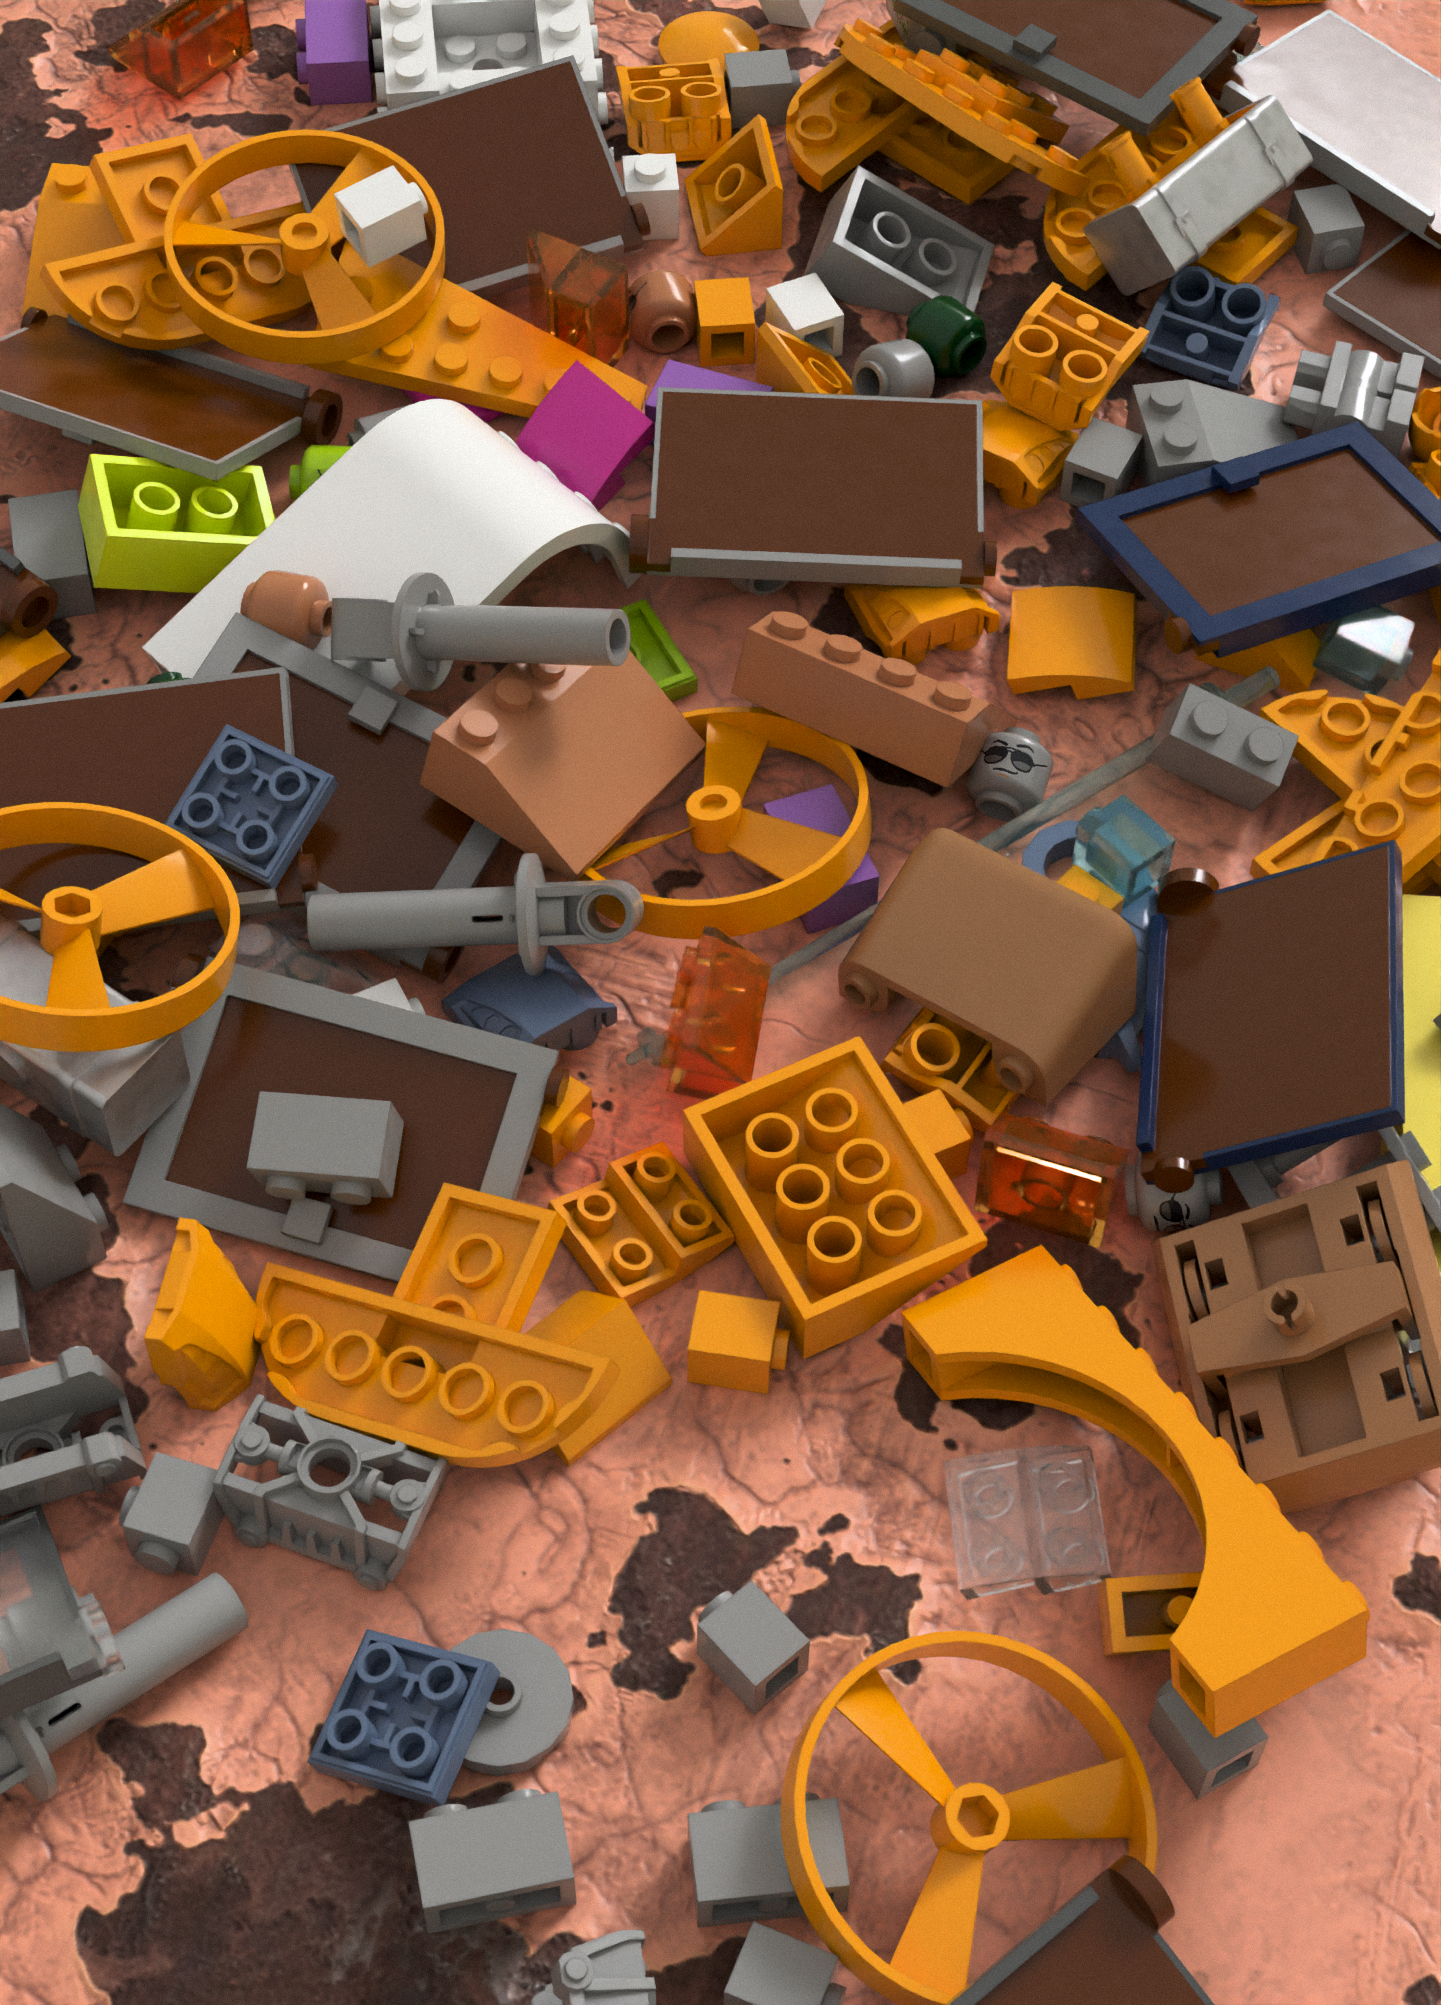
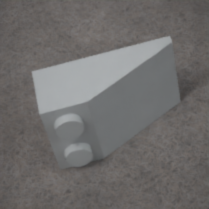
[803,165,995,316]
[1125,379,1299,488]
[0,1104,110,1293]

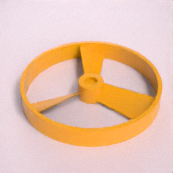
[164,129,445,365]
[577,706,872,940]
[0,802,240,1052]
[780,1631,1158,2005]

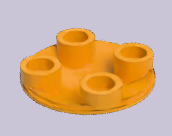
[658,11,760,77]

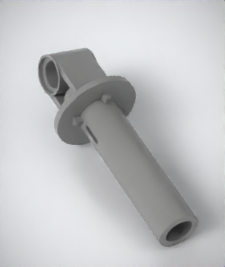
[331,572,631,691]
[307,853,644,976]
[0,1573,248,1802]

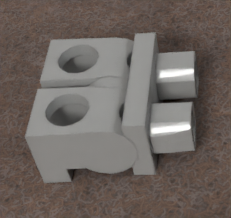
[1282,340,1425,460]

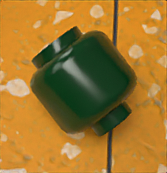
[905,295,987,378]

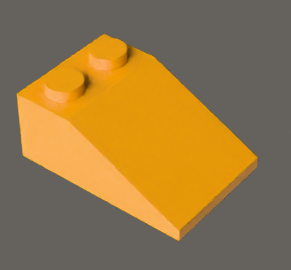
[22,163,125,318]

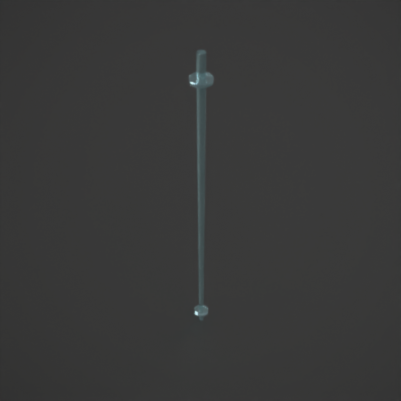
[626,666,1280,1066]

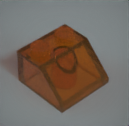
[974,1112,1129,1248]

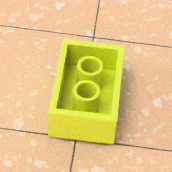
[78,454,275,593]

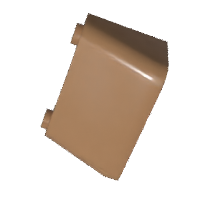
[838,827,1137,1107]

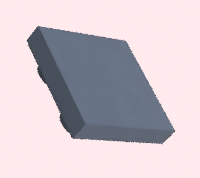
[165,724,338,889]
[307,1629,500,1806]

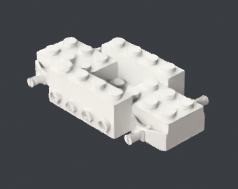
[370,0,615,164]

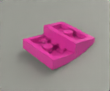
[515,360,655,512]

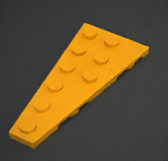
[308,239,647,418]
[1308,648,1441,885]

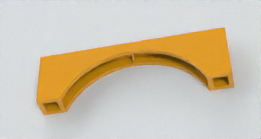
[901,1244,1370,1738]

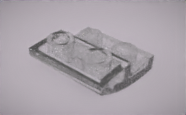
[943,1445,1111,1600]

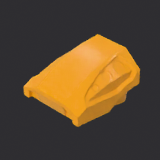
[616,58,732,162]
[990,282,1150,431]
[982,399,1079,509]
[844,583,1000,666]
[879,1007,1020,1135]
[144,1217,261,1412]

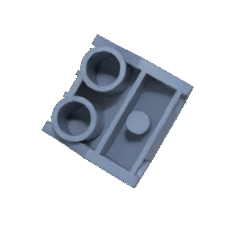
[1138,266,1280,390]
[441,946,617,1051]

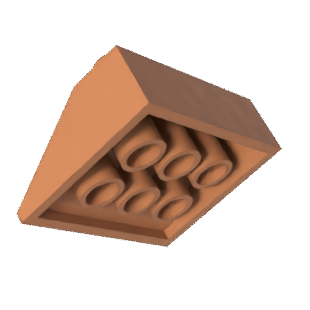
[731,611,1018,788]
[419,650,706,881]

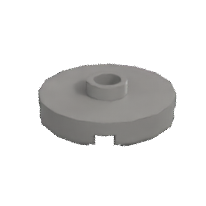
[450,1629,574,1776]

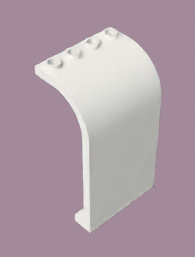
[142,399,643,696]

